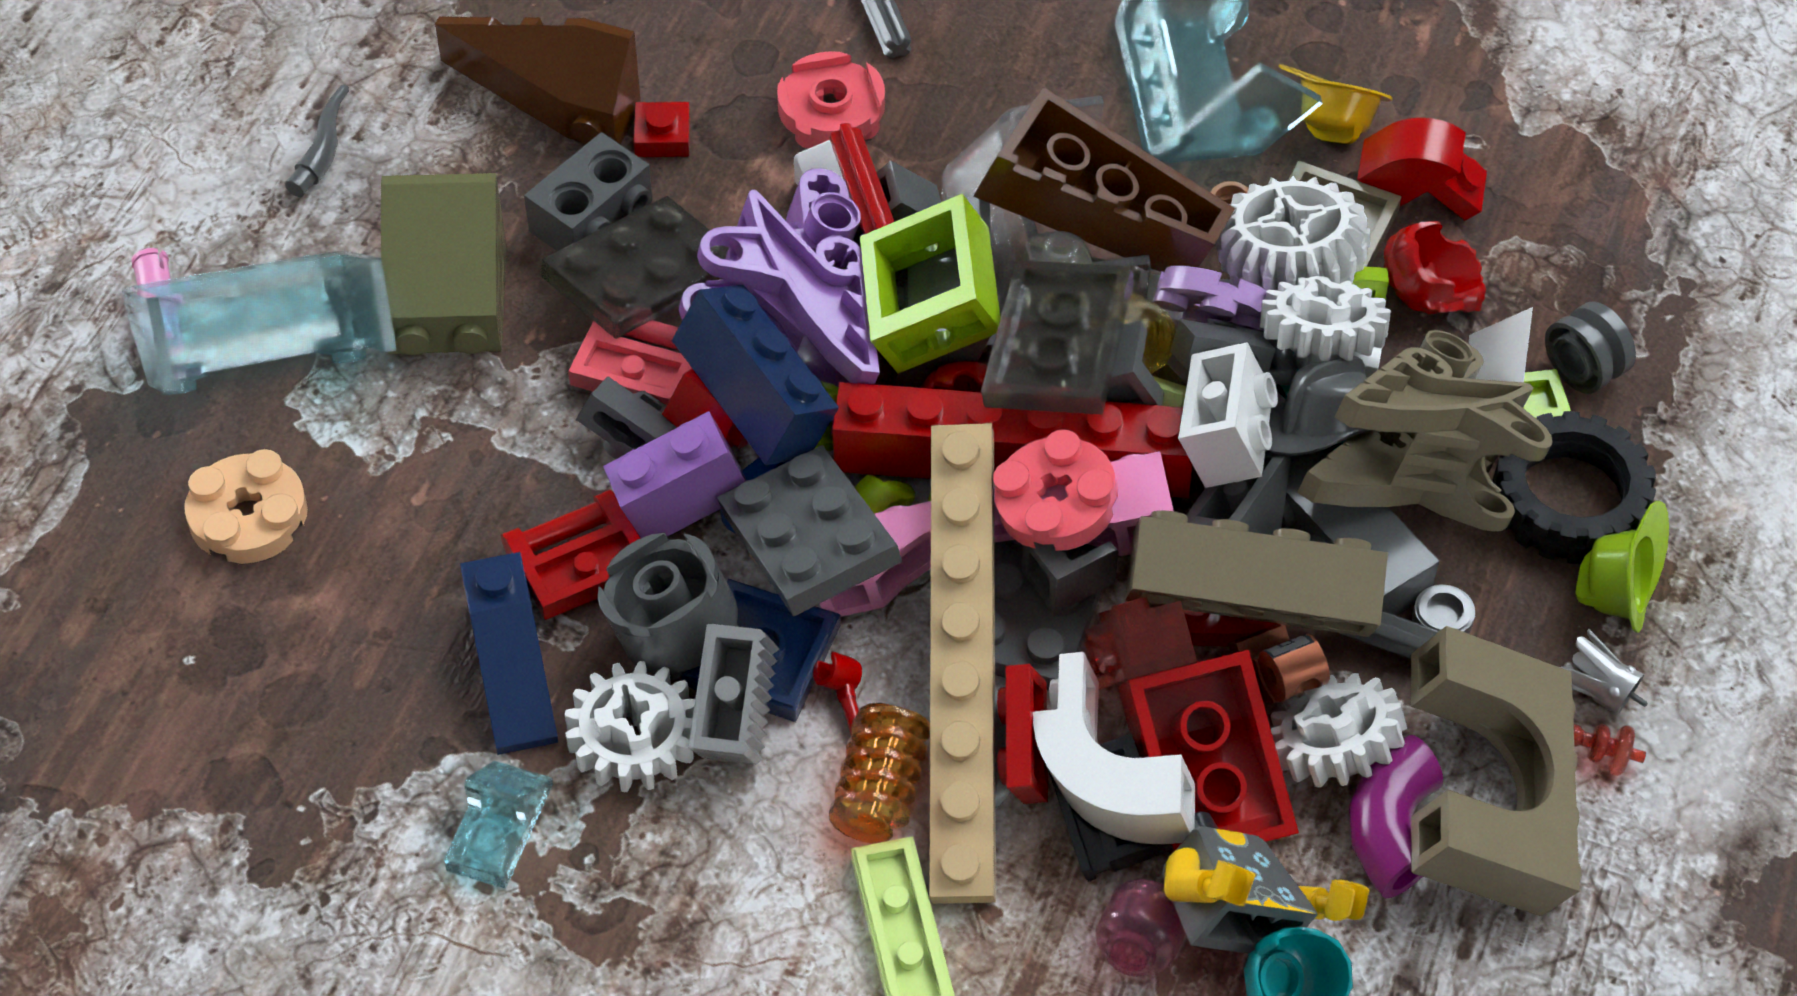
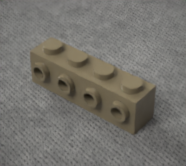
[1125,510,1388,637]

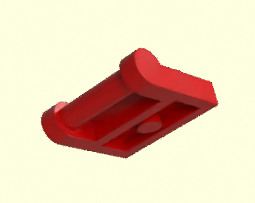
[501,489,640,620]

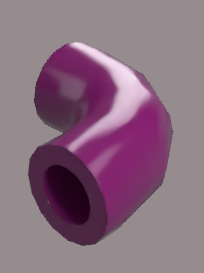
[1349,735,1443,899]

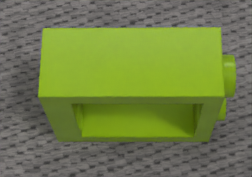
[860,193,1002,373]

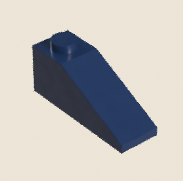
[460,552,559,755]

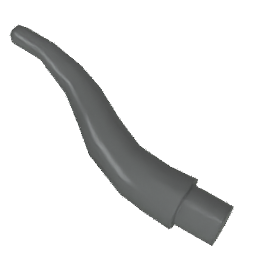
[285,84,349,197]

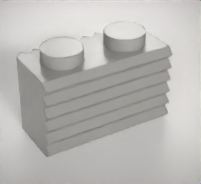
[688,624,779,765]

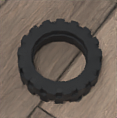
[1492,411,1656,564]

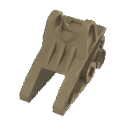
[1297,330,1553,531]

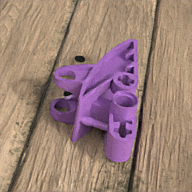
[679,168,880,433]

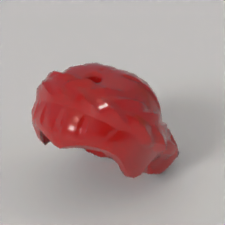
[1383,221,1486,314]

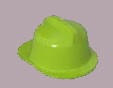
[1575,500,1669,633]

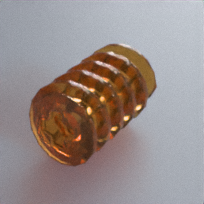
[829,703,930,844]

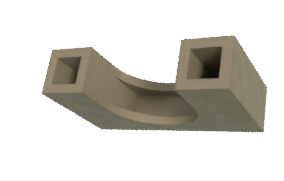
[1411,626,1582,916]

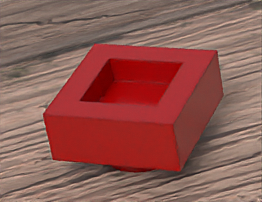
[634,102,690,157]

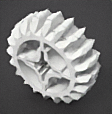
[1215,175,1370,291]

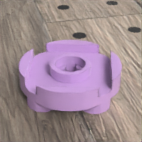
[1153,266,1266,330]

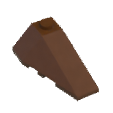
[435,16,641,145]

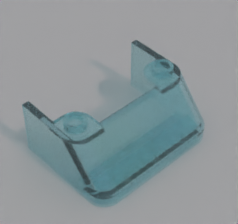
[1115,0,1323,163]
[122,251,396,395]

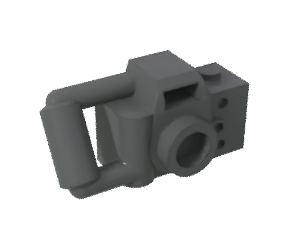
[1170,318,1297,386]
[575,376,677,459]

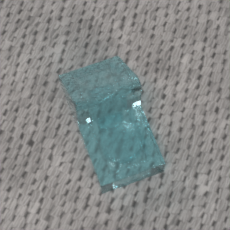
[444,761,553,889]

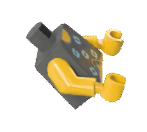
[1162,812,1370,954]

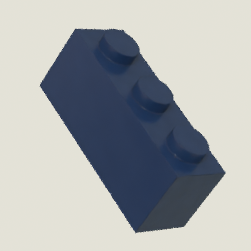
[672,284,839,465]

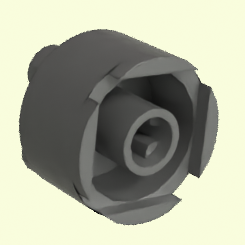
[598,533,739,681]

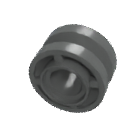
[1545,301,1636,394]

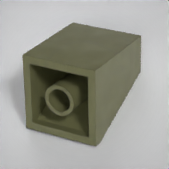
[381,173,507,355]

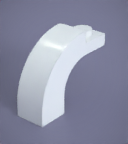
[1033,652,1195,844]

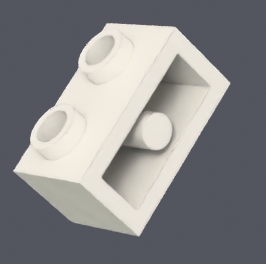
[1178,342,1278,488]

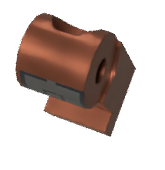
[1228,624,1330,703]

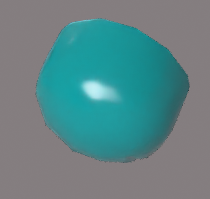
[1244,927,1353,996]

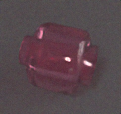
[1096,879,1186,977]

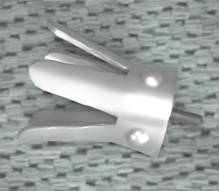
[1560,629,1648,714]

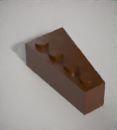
[973,87,1235,273]

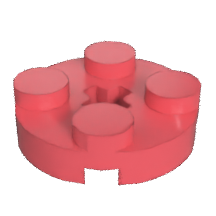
[777,52,885,149]
[993,430,1118,551]

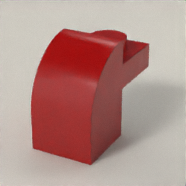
[1357,118,1487,221]

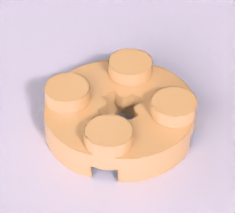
[185,449,308,564]

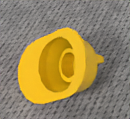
[1278,64,1393,144]

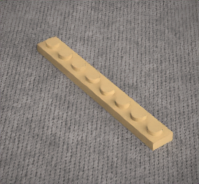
[929,423,996,904]

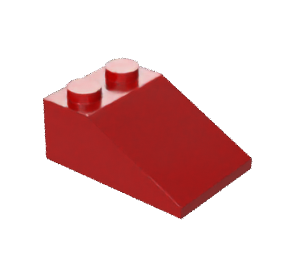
[1118,650,1299,853]

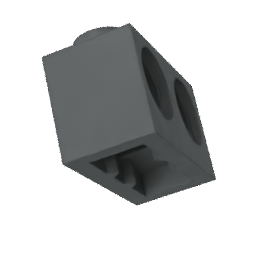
[524,132,653,265]

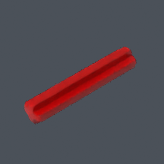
[829,123,894,235]

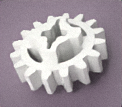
[1260,276,1391,361]
[565,661,695,792]
[1270,673,1407,787]

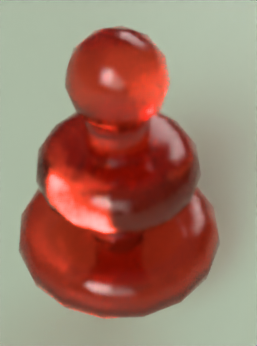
[1574,724,1646,776]

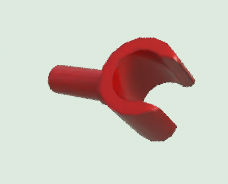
[813,651,866,740]

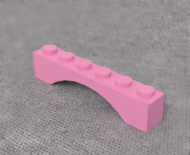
[820,451,1173,617]

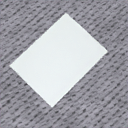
[1468,307,1533,383]

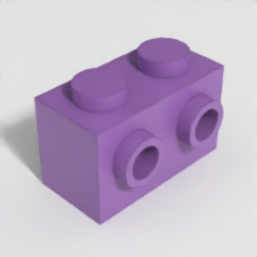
[603,411,747,538]

